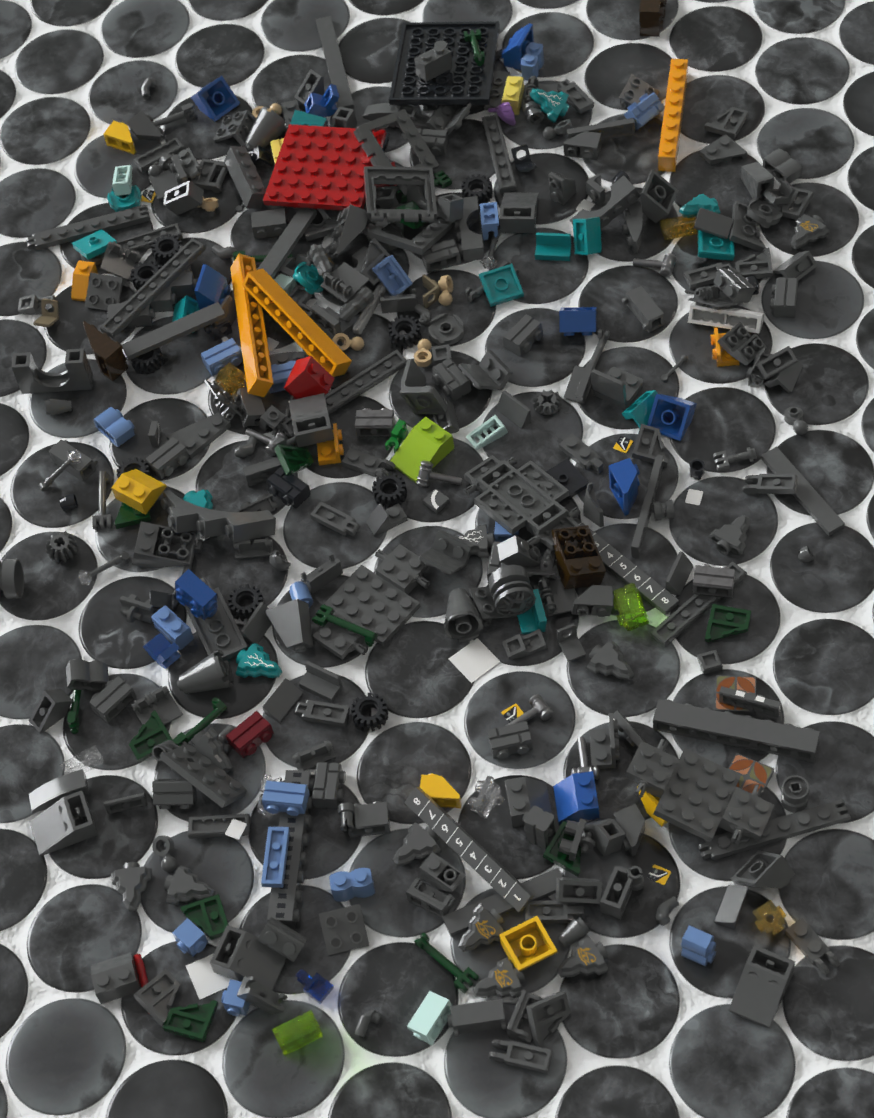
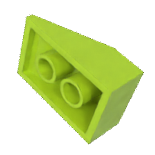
[390,417,454,483]

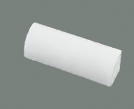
[688,302,765,334]

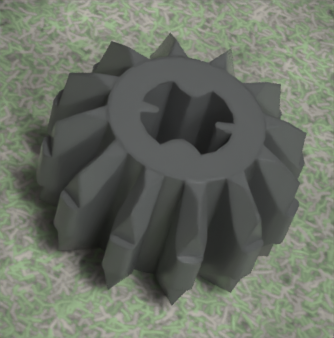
[46,531,78,563]

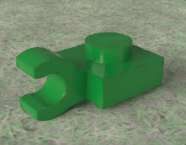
[385,419,408,453]

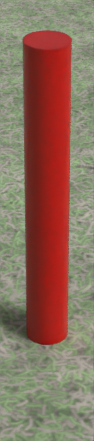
[133,954,149,1014]

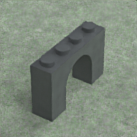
[11,348,93,394]

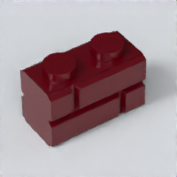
[226,711,274,758]

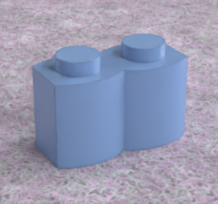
[521,42,544,80]
[94,407,135,447]
[329,868,375,902]
[681,925,716,967]

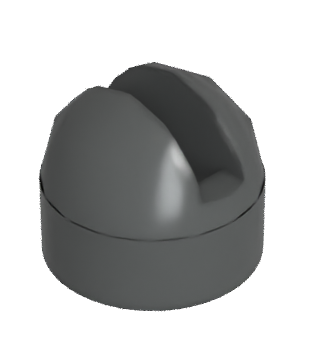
[798,546,814,563]

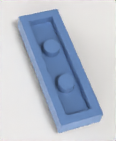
[261,827,290,888]

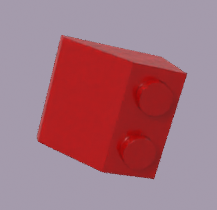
[284,356,335,399]

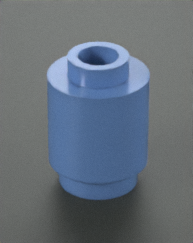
[289,581,313,608]

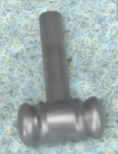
[633,253,676,277]
[245,428,288,456]
[416,461,462,487]
[506,694,553,726]
[571,737,600,780]

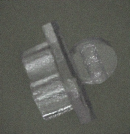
[467,776,504,819]

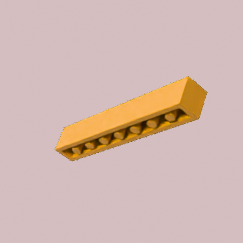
[658,59,688,172]
[242,269,352,377]

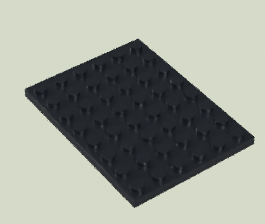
[389,21,500,106]

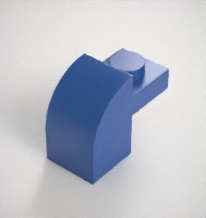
[304,84,339,117]
[143,633,181,669]

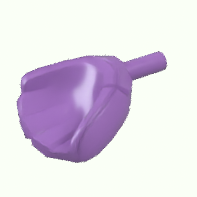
[488,102,516,126]

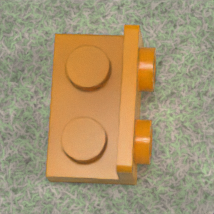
[711,327,739,367]
[317,423,344,466]

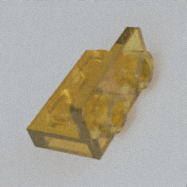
[660,216,698,240]

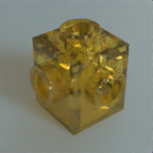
[215,362,246,395]
[753,900,787,935]

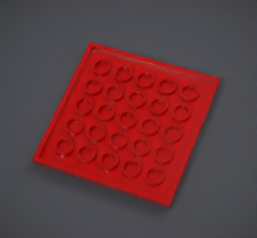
[263,124,386,210]

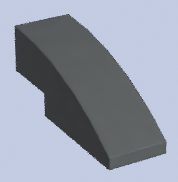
[29,769,89,813]

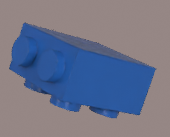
[175,569,218,620]

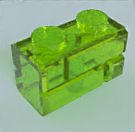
[613,583,649,631]
[272,1010,323,1056]

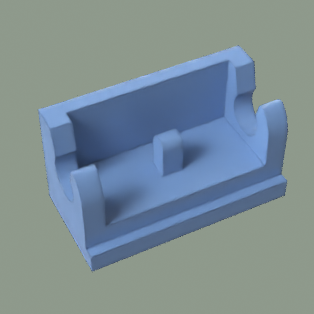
[480,202,499,240]
[372,255,413,296]

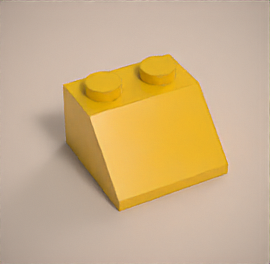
[111,469,167,515]
[499,916,558,972]

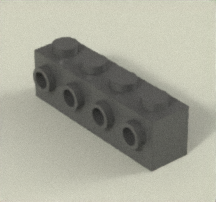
[224,146,266,209]

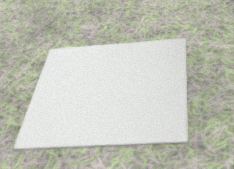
[449,638,500,683]
[186,953,234,1000]

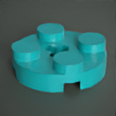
[107,184,142,212]
[293,262,324,294]

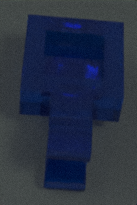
[296,969,334,1004]

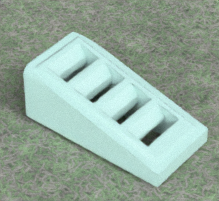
[112,165,132,196]
[466,415,508,451]

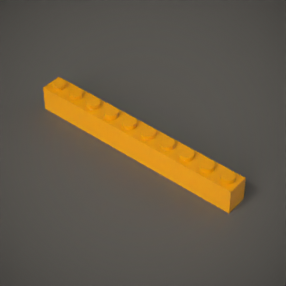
[230,254,273,397]

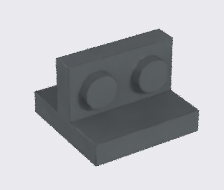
[310,303,353,342]

